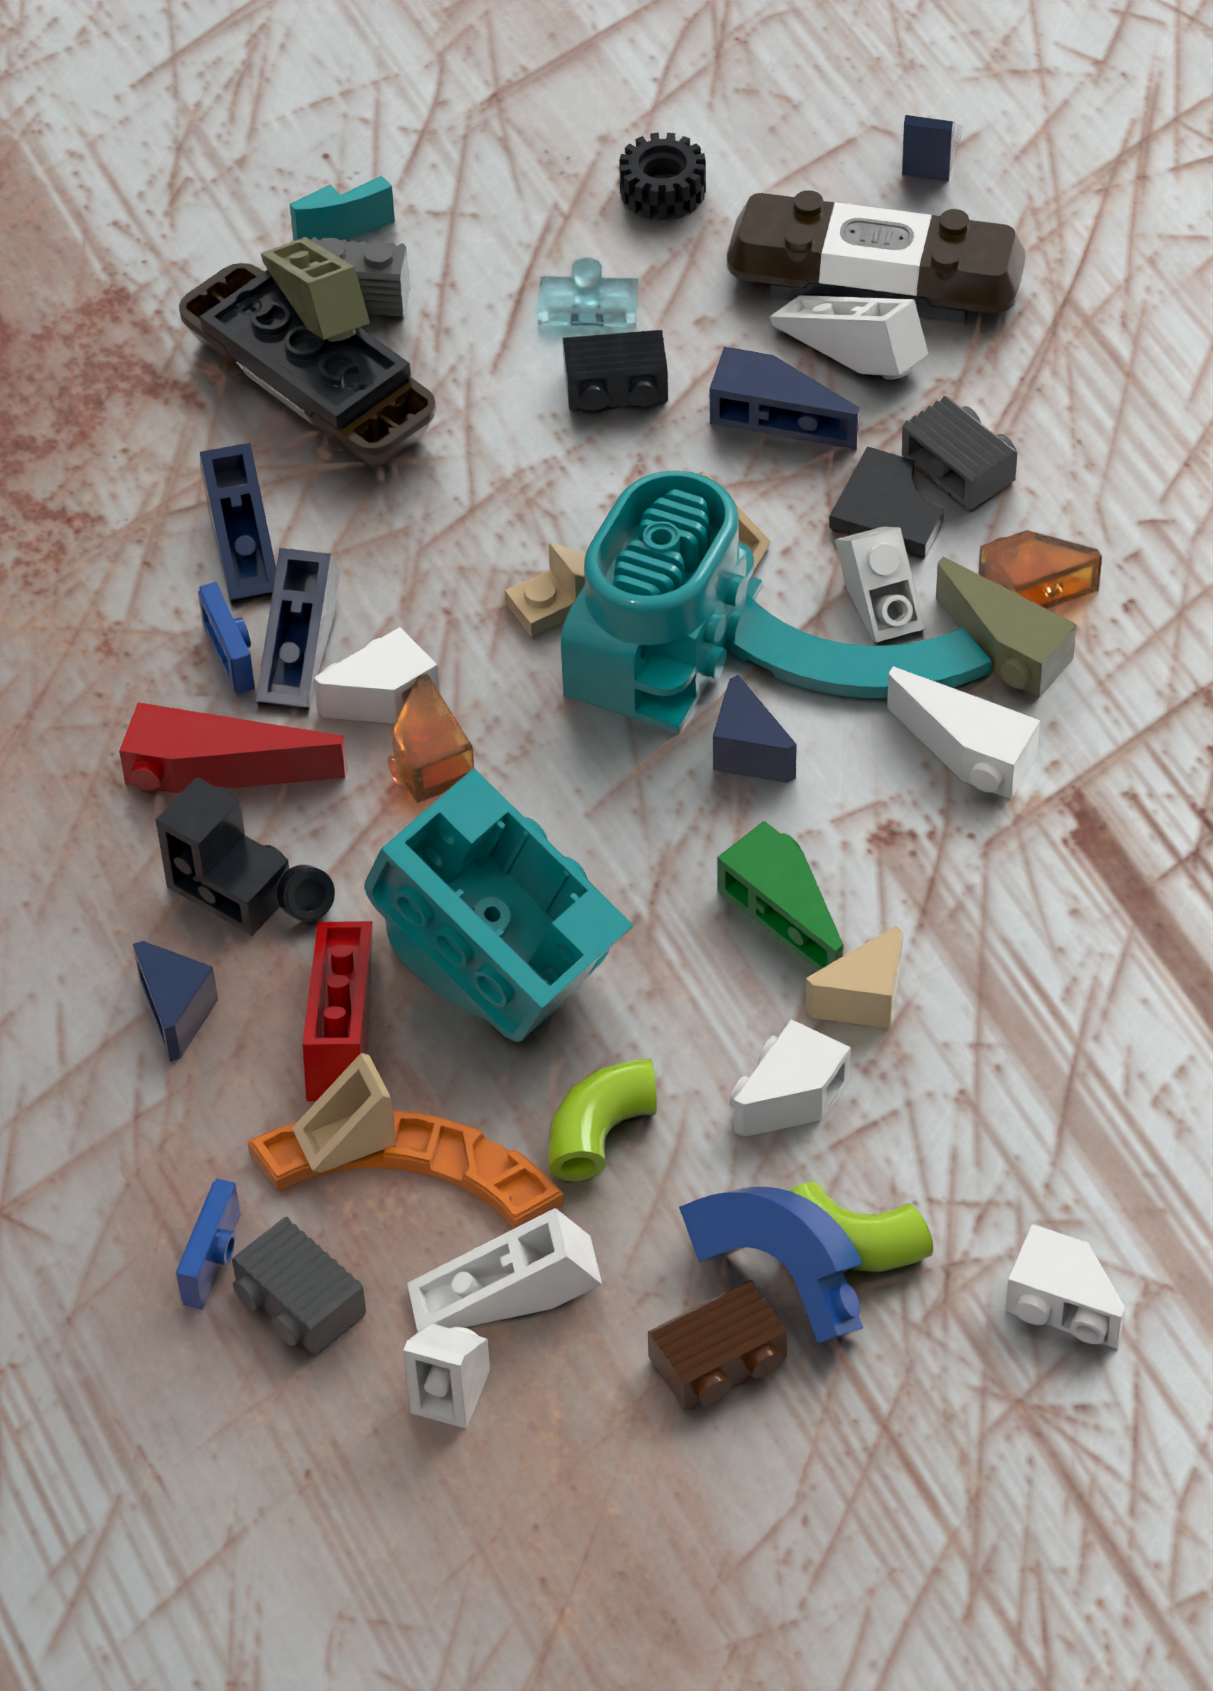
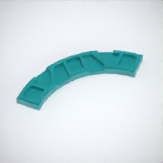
[727,591,992,699]

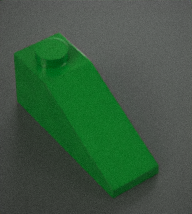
[717,821,844,971]

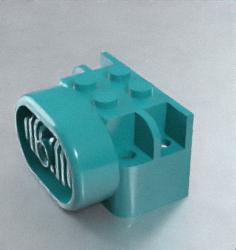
[561,470,762,733]
[364,768,633,1042]

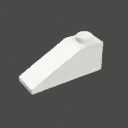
[770,295,928,380]
[887,666,1040,799]
[407,1208,602,1332]

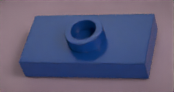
[198,582,255,694]
[176,1178,241,1310]

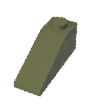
[260,237,370,342]
[936,556,1077,698]

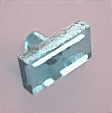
[537,258,639,327]

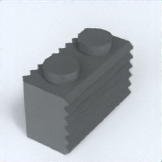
[310,237,410,317]
[901,396,1018,511]
[232,1217,366,1355]

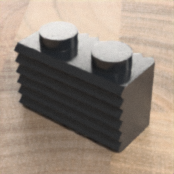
[562,330,668,412]

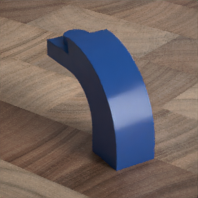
[679,1187,863,1343]

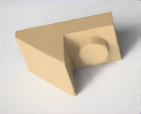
[505,543,586,637]

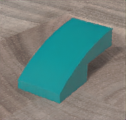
[289,175,395,241]

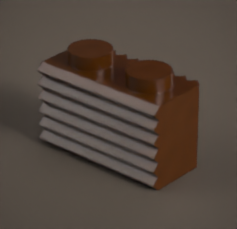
[648,1280,787,1410]

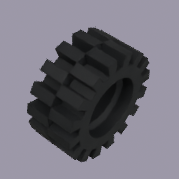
[619,132,706,220]

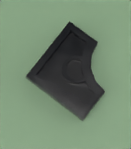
[829,446,944,557]

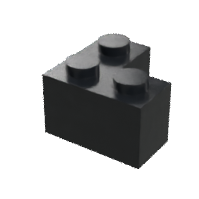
[155,777,290,936]

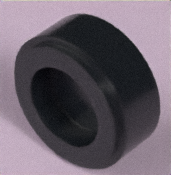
[277,864,335,922]

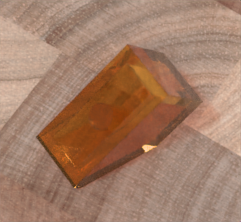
[978,530,1102,609]
[388,673,474,803]

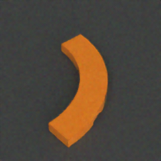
[247,1110,564,1229]

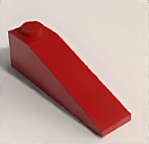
[119,702,348,793]
[302,921,373,1101]

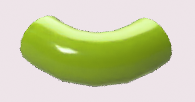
[547,1058,657,1182]
[789,1182,934,1272]

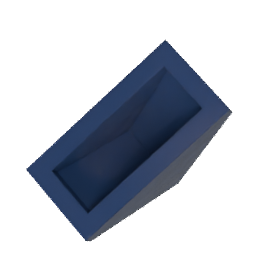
[902,115,962,181]
[713,675,797,783]
[133,941,218,1062]

